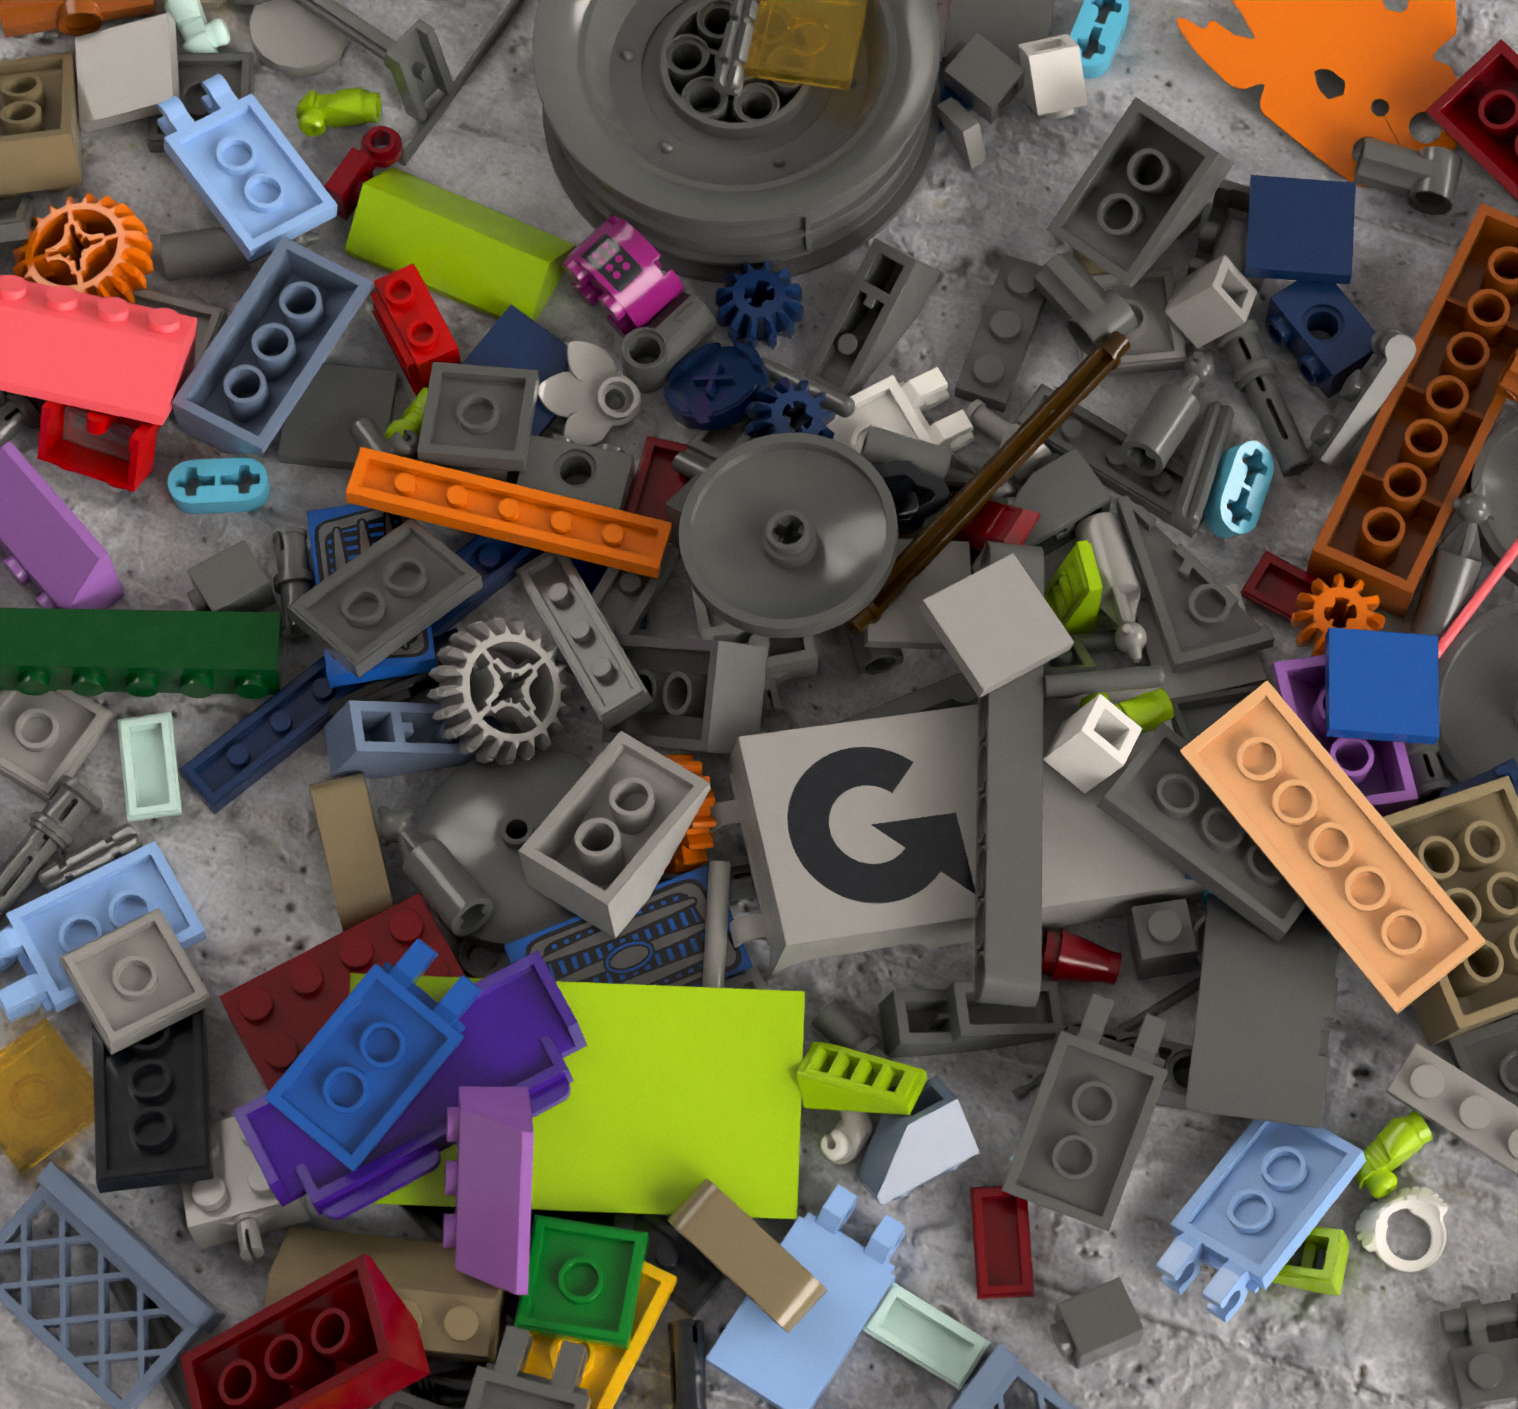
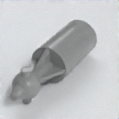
[1074,512,1147,663]

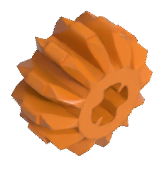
[1291,573,1385,657]

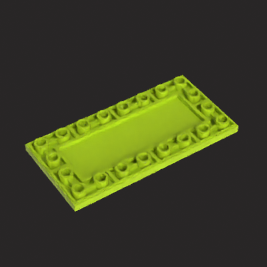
[350,973,805,1219]

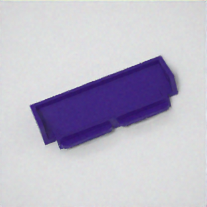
[232,950,587,1220]

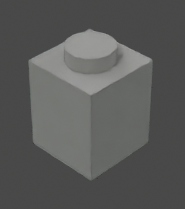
[1165,254,1257,349]

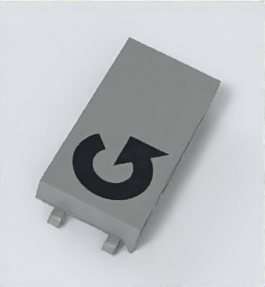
[709,687,1207,976]

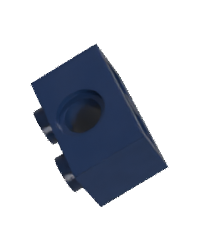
[1265,281,1375,399]

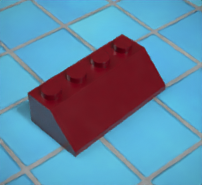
[1425,39,1518,202]
[180,1253,431,1409]

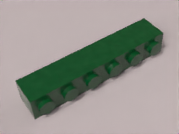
[0,608,284,699]

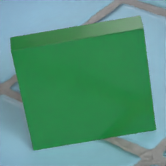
[514,1215,649,1349]

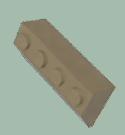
[264,1226,509,1364]

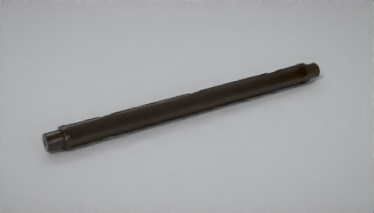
[843,331,1131,636]

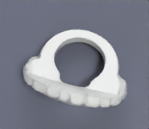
[1356,1186,1448,1272]

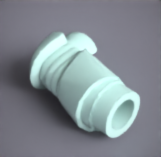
[164,0,231,54]

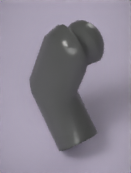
[350,417,419,460]

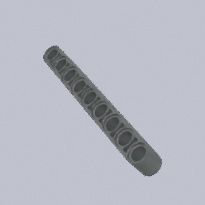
[974,541,1044,1008]

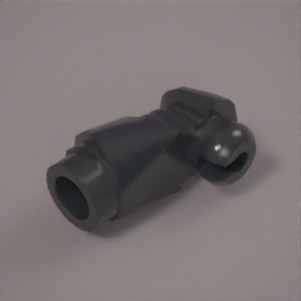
[400,1360,486,1408]

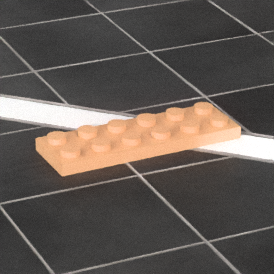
[1180,680,1486,1015]

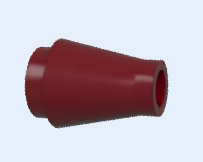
[1042,927,1122,985]

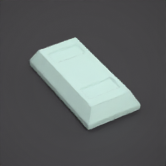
[117,712,182,822]
[862,1282,990,1391]

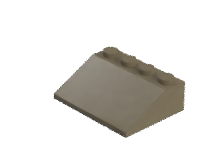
[0,52,83,198]
[1383,776,1518,1046]

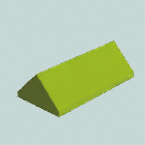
[345,167,576,322]

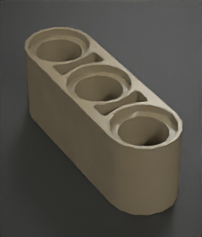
[310,772,395,932]
[667,1178,828,1333]

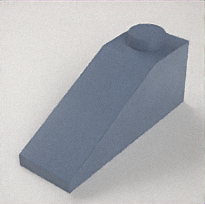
[324,700,502,778]

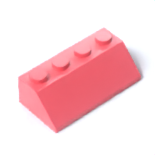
[0,275,197,426]

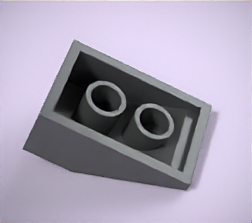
[1047,97,1234,288]
[601,634,768,755]

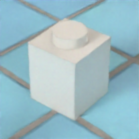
[1018,34,1088,119]
[1043,694,1142,794]

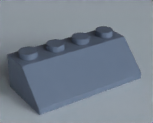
[171,236,374,454]

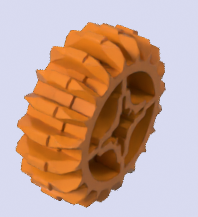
[12,192,154,304]

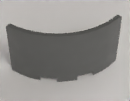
[1185,893,1340,1128]

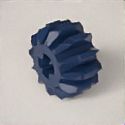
[715,259,803,350]
[744,377,836,439]

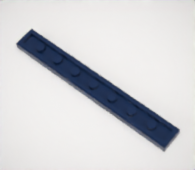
[178,535,545,814]

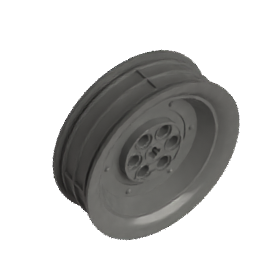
[532,0,941,283]

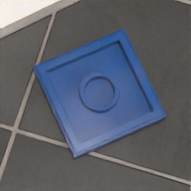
[1325,627,1439,745]

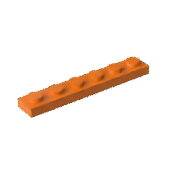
[345,447,672,579]

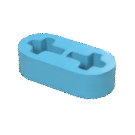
[1070,0,1130,79]
[1204,441,1274,539]
[167,458,271,514]

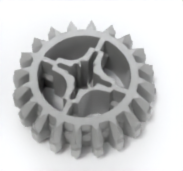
[427,618,573,765]

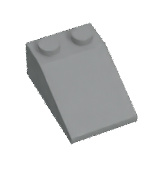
[518,731,711,939]

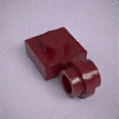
[324,126,403,220]

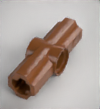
[0,0,157,38]

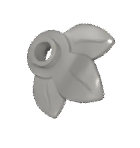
[537,341,641,446]

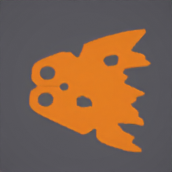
[1177,0,1458,188]

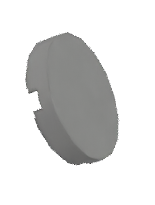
[249,0,350,77]

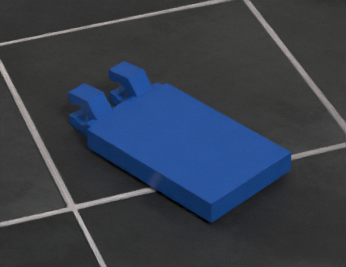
[264,939,483,1172]

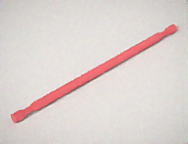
[1438,537,1518,659]

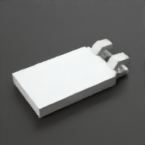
[789,367,975,454]

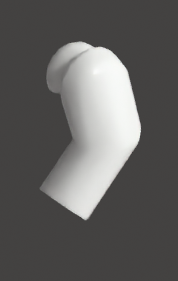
[820,1110,873,1165]

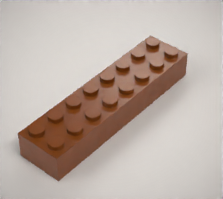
[1306,203,1518,619]

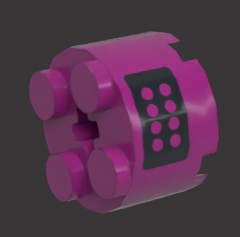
[562,214,684,338]

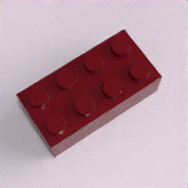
[219,893,465,1092]

